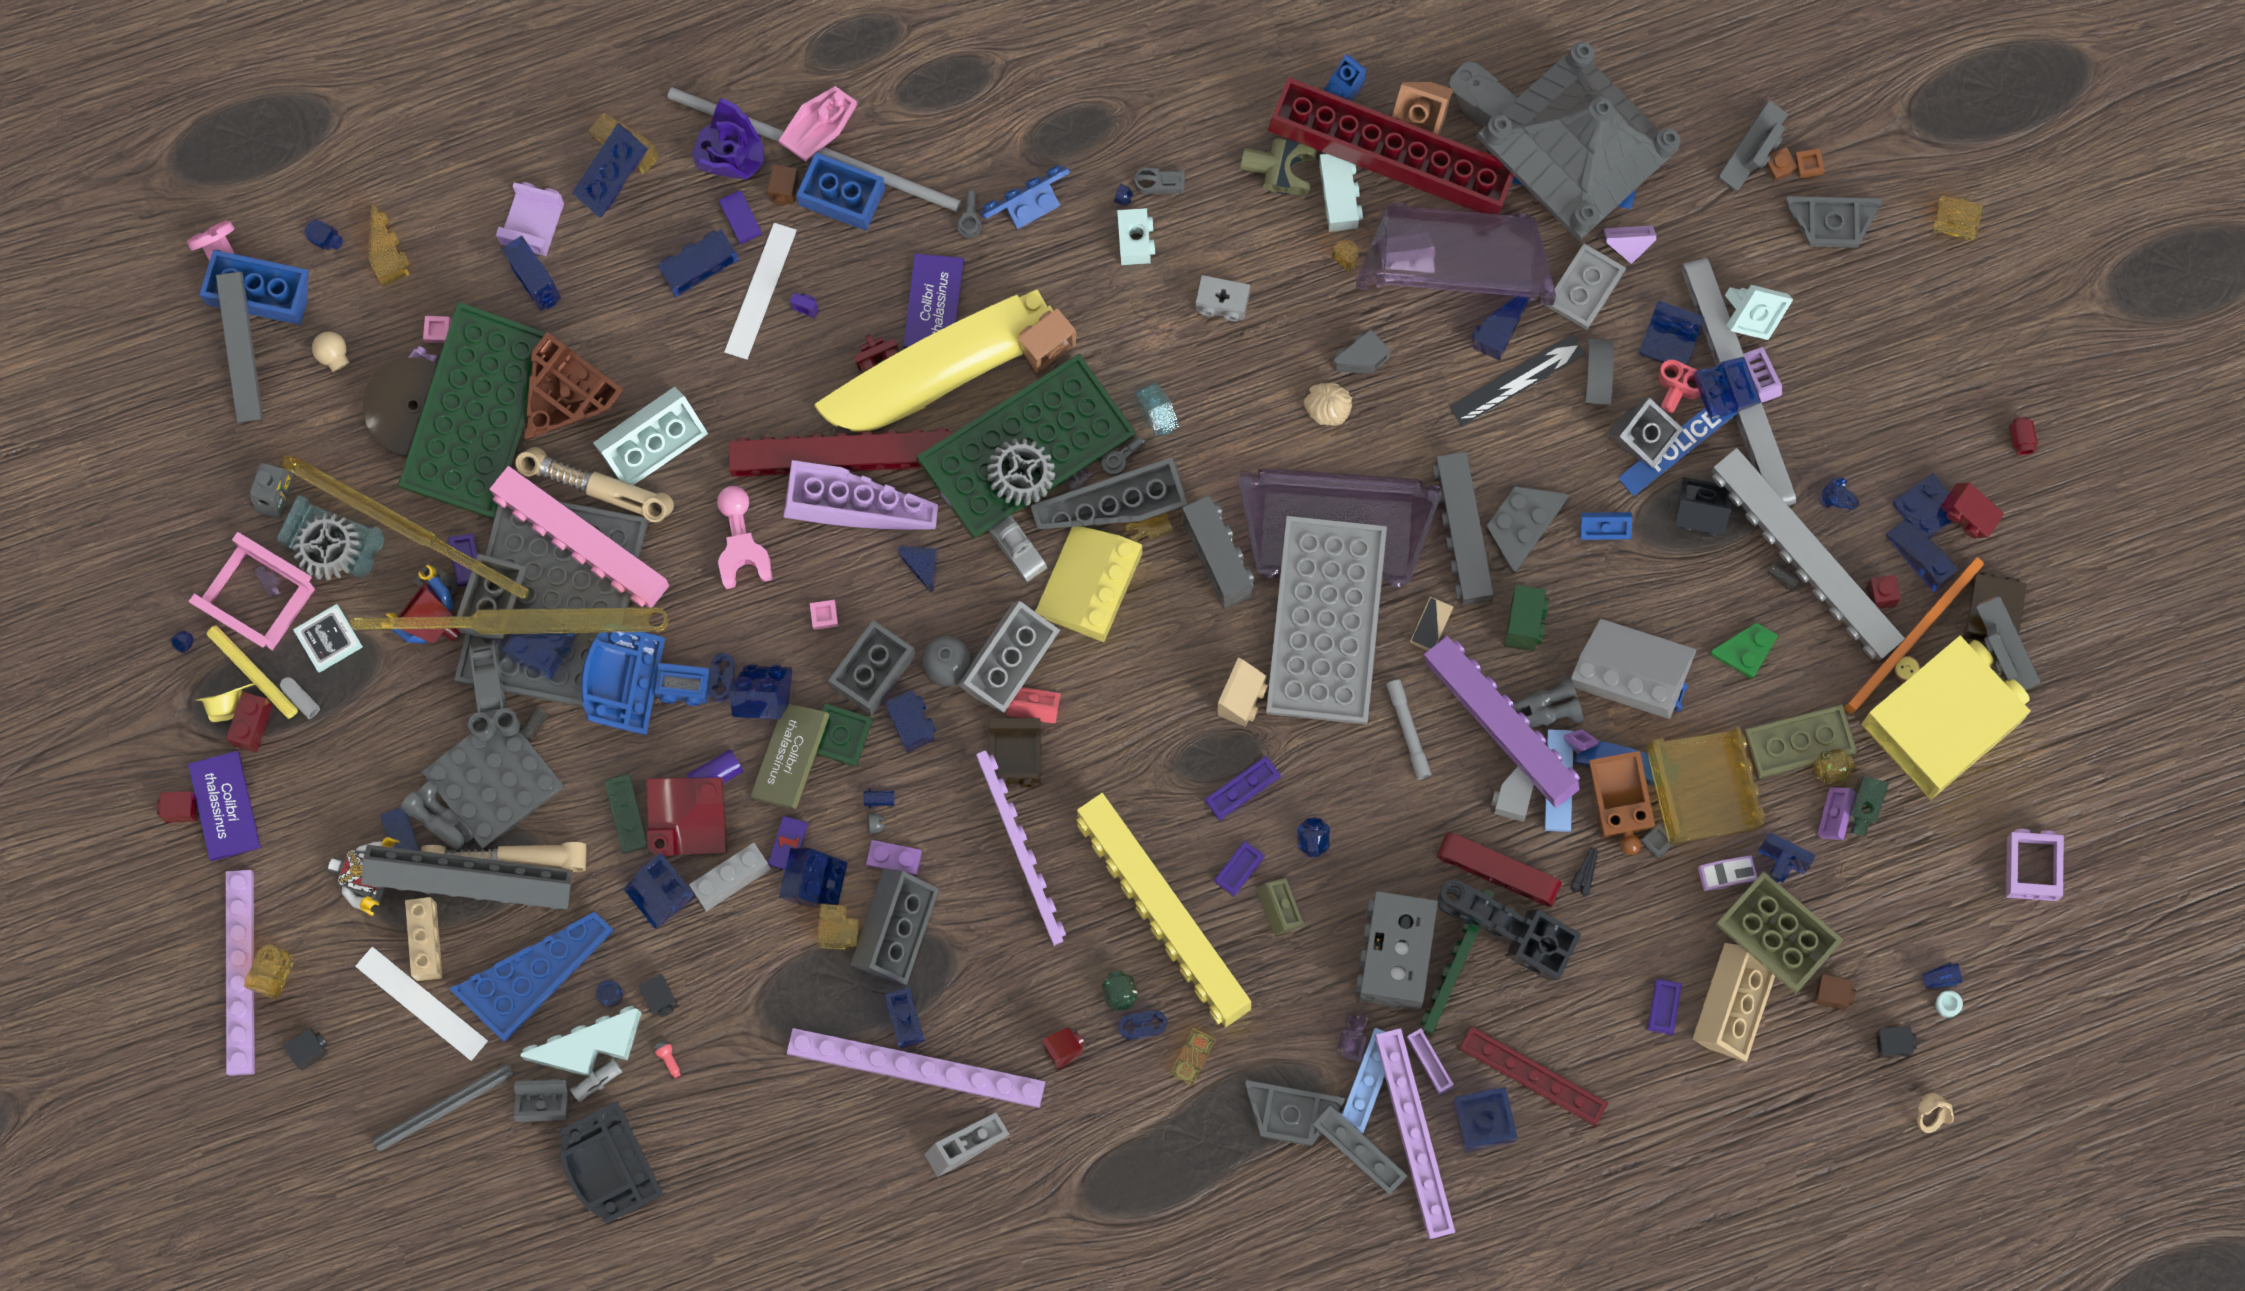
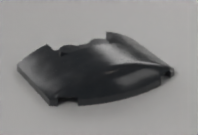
[560,1101,664,1224]

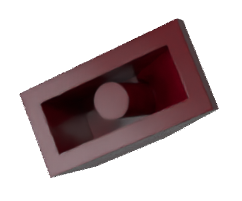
[1042,1027,1085,1070]

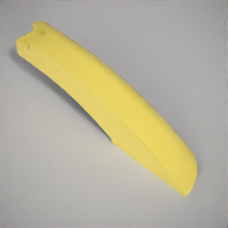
[815,290,1053,432]

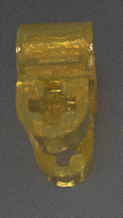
[244,945,293,1000]

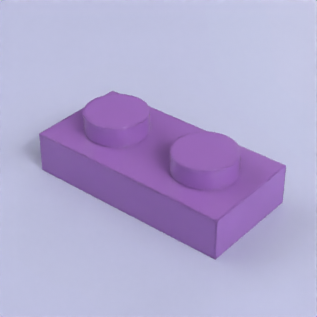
[1817,787,1856,840]
[866,840,922,877]

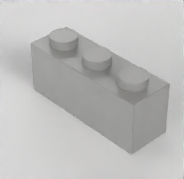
[689,843,771,911]

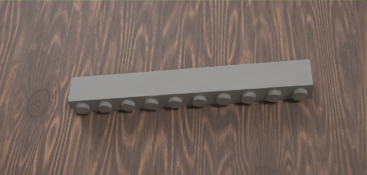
[1711,448,1905,661]

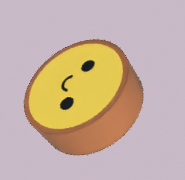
[1893,656,1920,683]

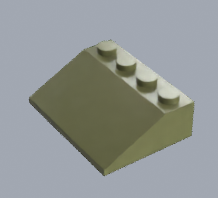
[1716,872,1844,994]

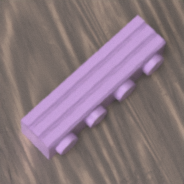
[1406,1028,1454,1095]

